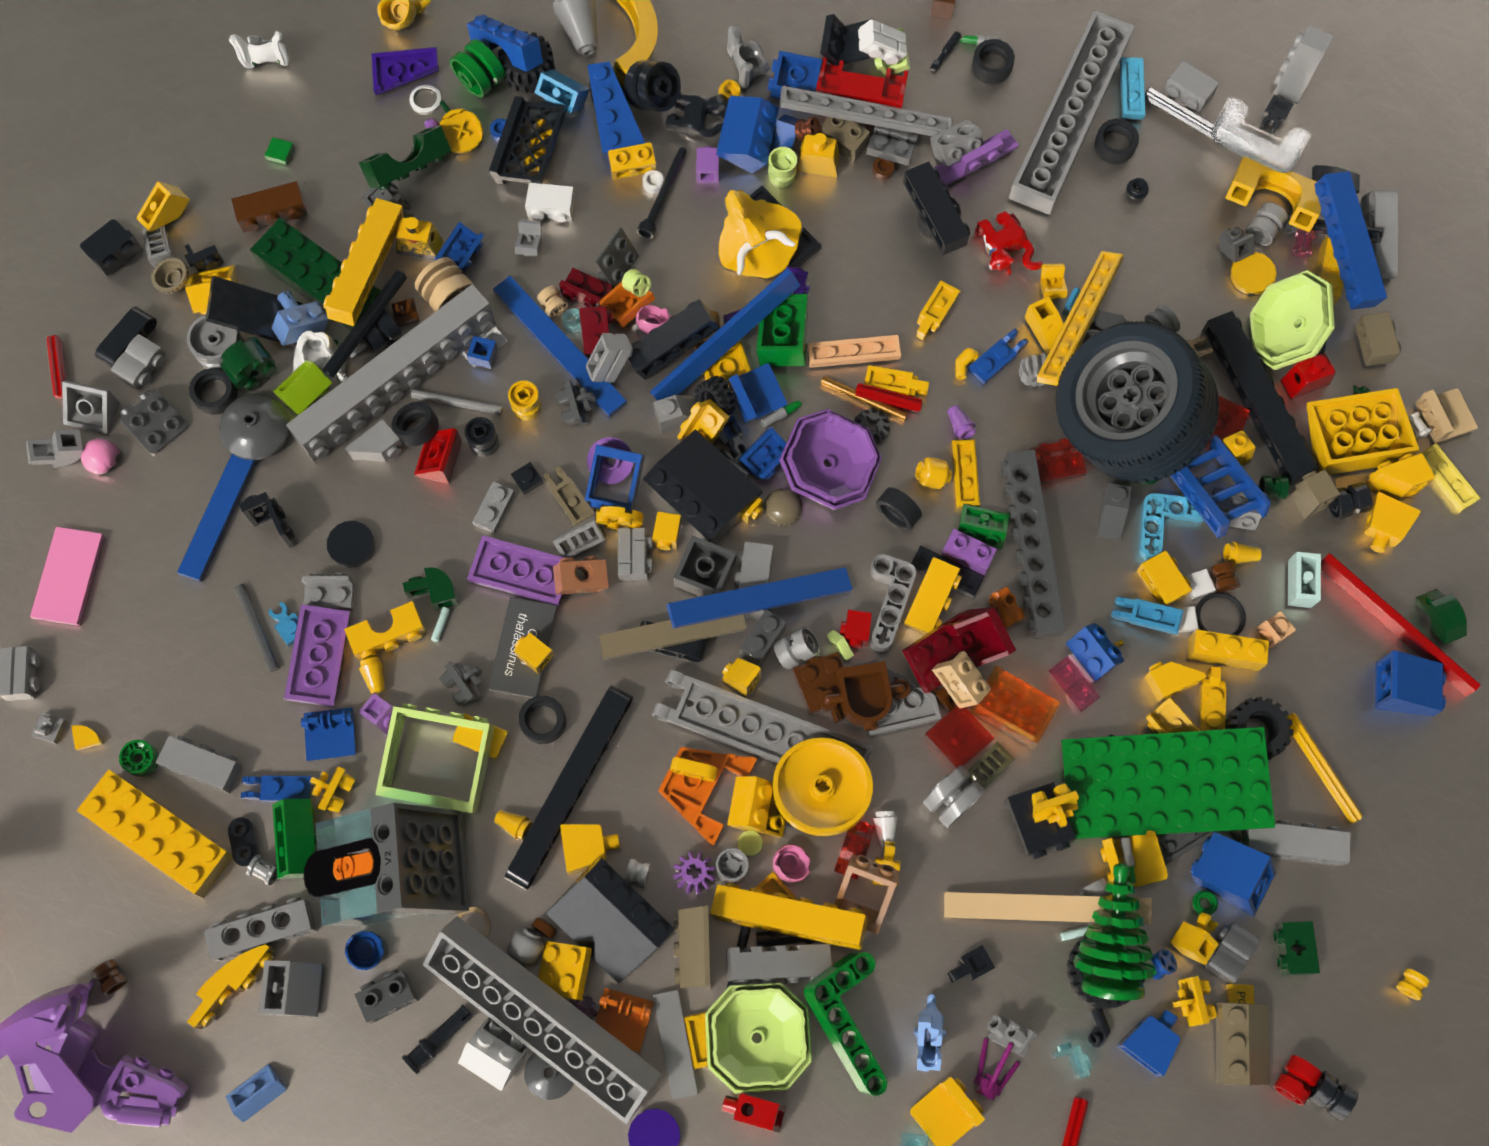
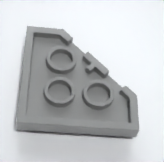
[852,660,942,737]

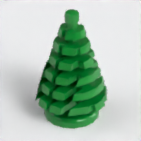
[1073,863,1157,1001]

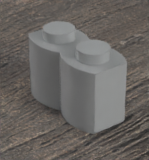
[111,334,166,390]

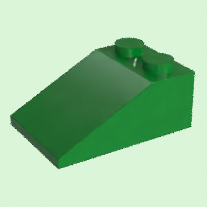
[756,294,808,366]

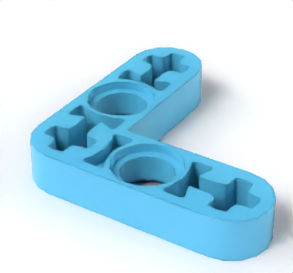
[1139,493,1204,560]

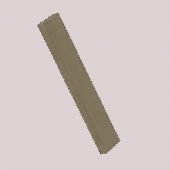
[599,614,747,660]

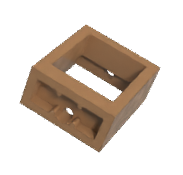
[834,854,900,934]

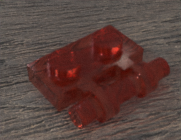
[1030,438,1087,485]

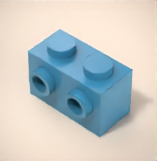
[535,69,590,113]

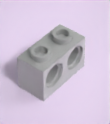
[930,119,984,167]

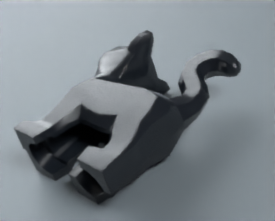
[665,90,727,137]

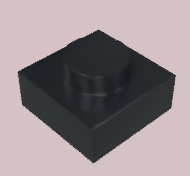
[511,462,544,495]

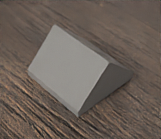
[62,380,120,434]

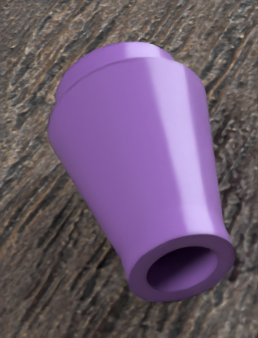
[947,405,976,440]

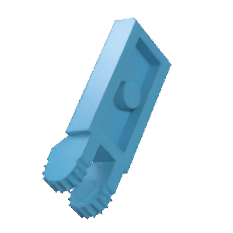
[1111,597,1184,635]

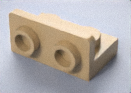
[932,651,991,708]

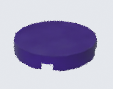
[628,1109,680,1146]

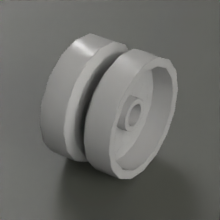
[186,315,245,371]
[922,765,986,829]

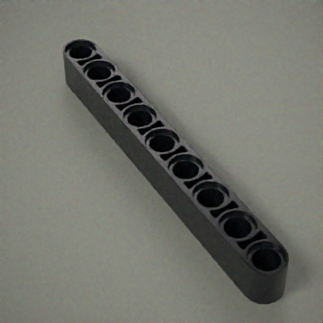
[504,685,633,890]

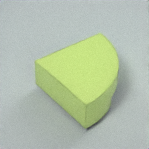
[827,630,854,660]

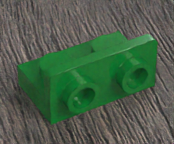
[958,504,1009,549]

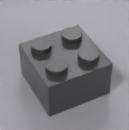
[673,535,737,596]

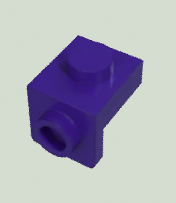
[786,267,810,294]

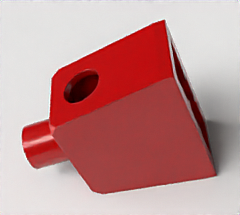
[1280,353,1336,400]
[722,1093,786,1133]

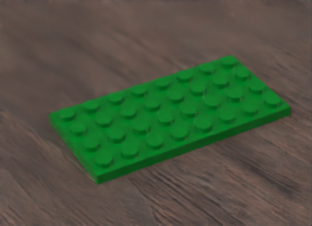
[1061,727,1275,839]

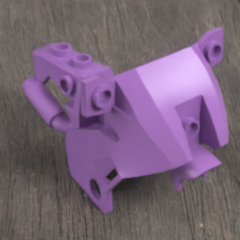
[0,978,189,1133]

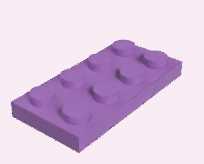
[467,535,564,606]
[284,604,350,707]

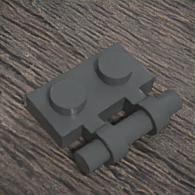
[866,126,918,166]

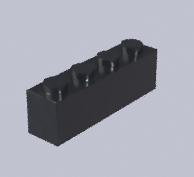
[903,161,970,255]
[628,299,720,380]

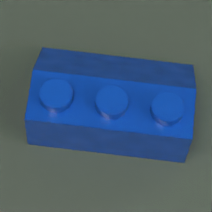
[716,96,779,173]

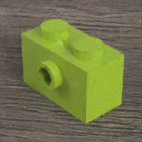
[273,360,332,415]

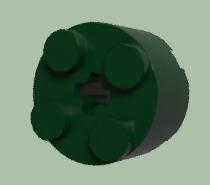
[219,337,277,391]

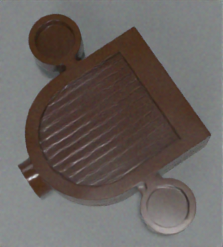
[818,661,911,731]

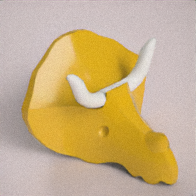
[719,189,803,279]

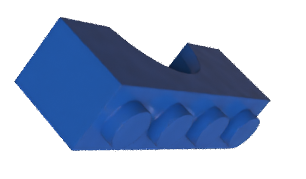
[467,15,543,72]

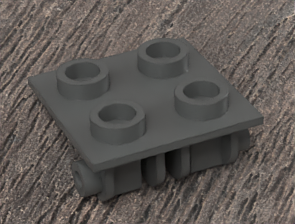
[595,227,639,289]

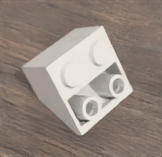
[458,1017,530,1091]

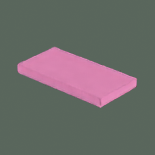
[30,527,105,626]

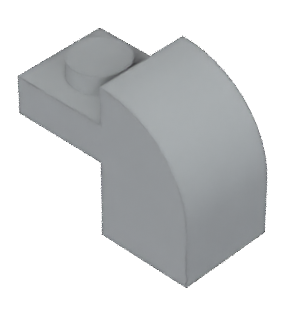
[26,429,83,468]

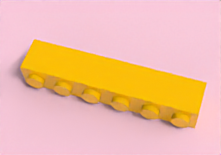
[324,198,404,326]
[710,883,868,951]

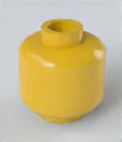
[915,457,952,490]

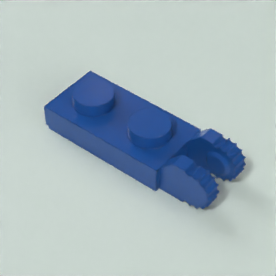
[968,328,1029,385]
[240,776,313,802]

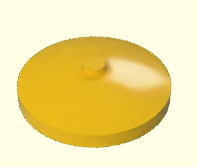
[772,738,873,836]

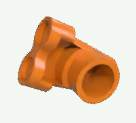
[989,586,1026,628]

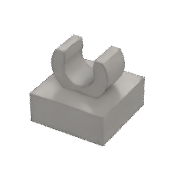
[31,712,67,744]

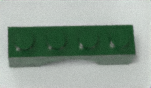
[358,126,452,190]

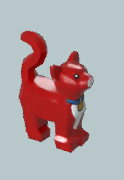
[975,211,1043,275]

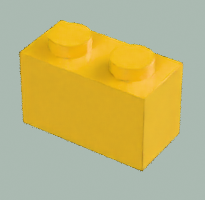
[1137,550,1192,606]

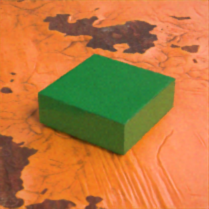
[264,137,295,165]

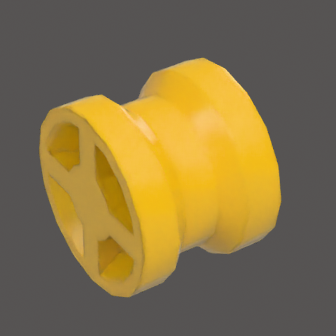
[1396,968,1430,1000]

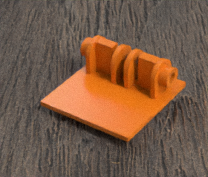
[595,988,654,1053]

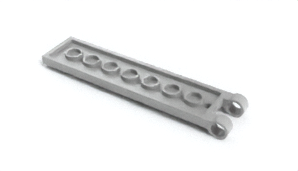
[652,670,873,764]

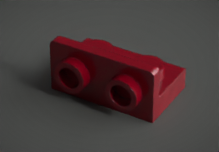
[559,268,613,307]
[579,305,614,354]

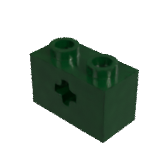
[1273,921,1320,976]

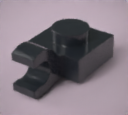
[947,945,995,983]

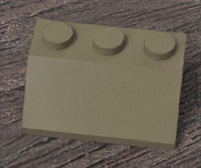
[674,906,711,990]
[1215,1002,1270,1085]

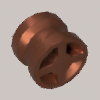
[795,117,821,142]

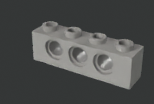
[204,897,317,962]

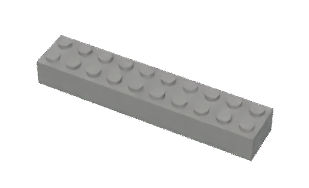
[1009,10,1135,215]
[286,284,496,462]
[423,916,662,1124]

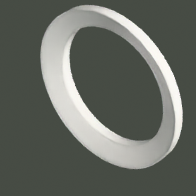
[409,85,442,114]

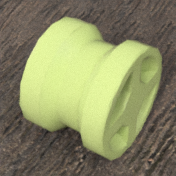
[622,269,651,297]

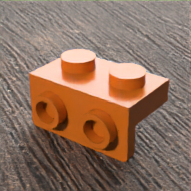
[599,282,655,328]

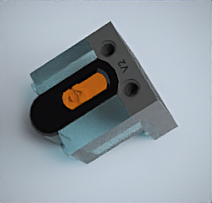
[303,803,469,927]

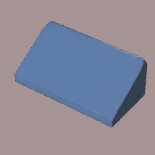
[226,1064,286,1122]

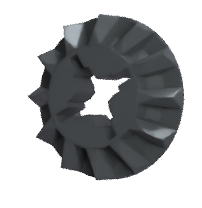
[854,408,890,443]

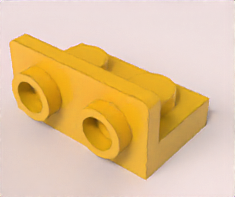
[608,143,656,180]
[677,399,730,445]

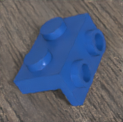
[434,222,484,272]
[737,427,786,480]
[1066,623,1125,682]

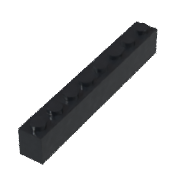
[1202,311,1319,486]

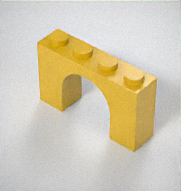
[1225,153,1321,232]

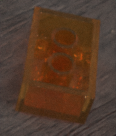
[969,666,1061,750]

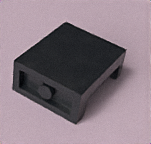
[1004,782,1076,860]

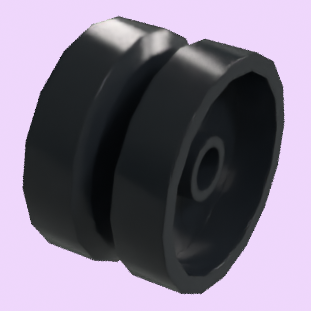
[624,60,681,112]

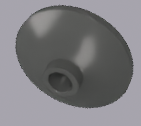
[524,1053,574,1100]

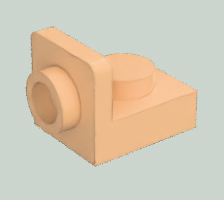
[1256,611,1296,648]

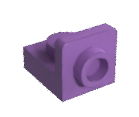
[358,693,393,735]

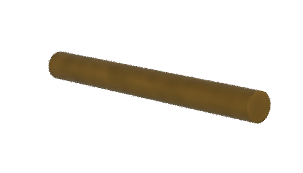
[821,376,908,421]

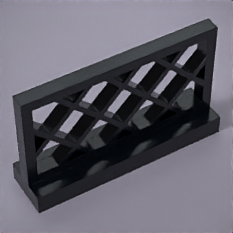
[489,96,567,184]

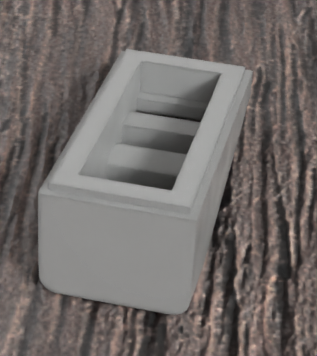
[141,225,174,268]
[552,515,606,558]

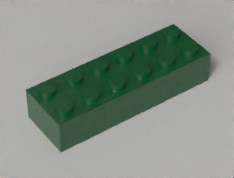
[250,218,381,331]

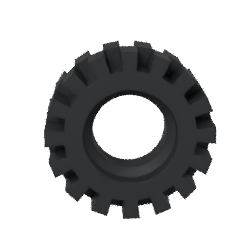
[695,376,737,416]

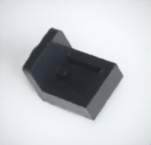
[184,244,224,272]

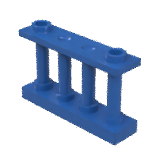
[1170,435,1271,539]

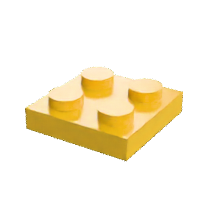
[538,941,592,1001]

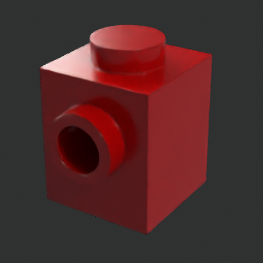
[840,610,872,649]

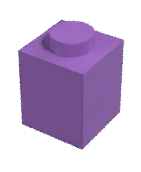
[696,146,719,183]

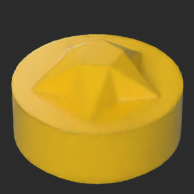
[718,79,741,103]

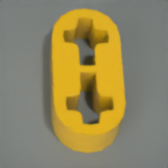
[669,757,718,782]

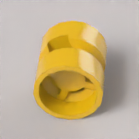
[508,381,542,421]

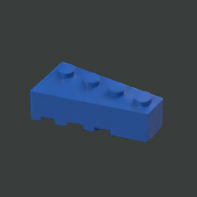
[587,61,645,159]

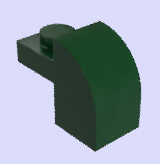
[402,567,459,610]
[1416,589,1467,644]

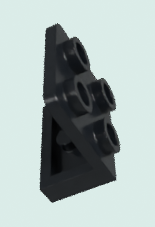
[80,219,143,276]
[239,492,296,548]

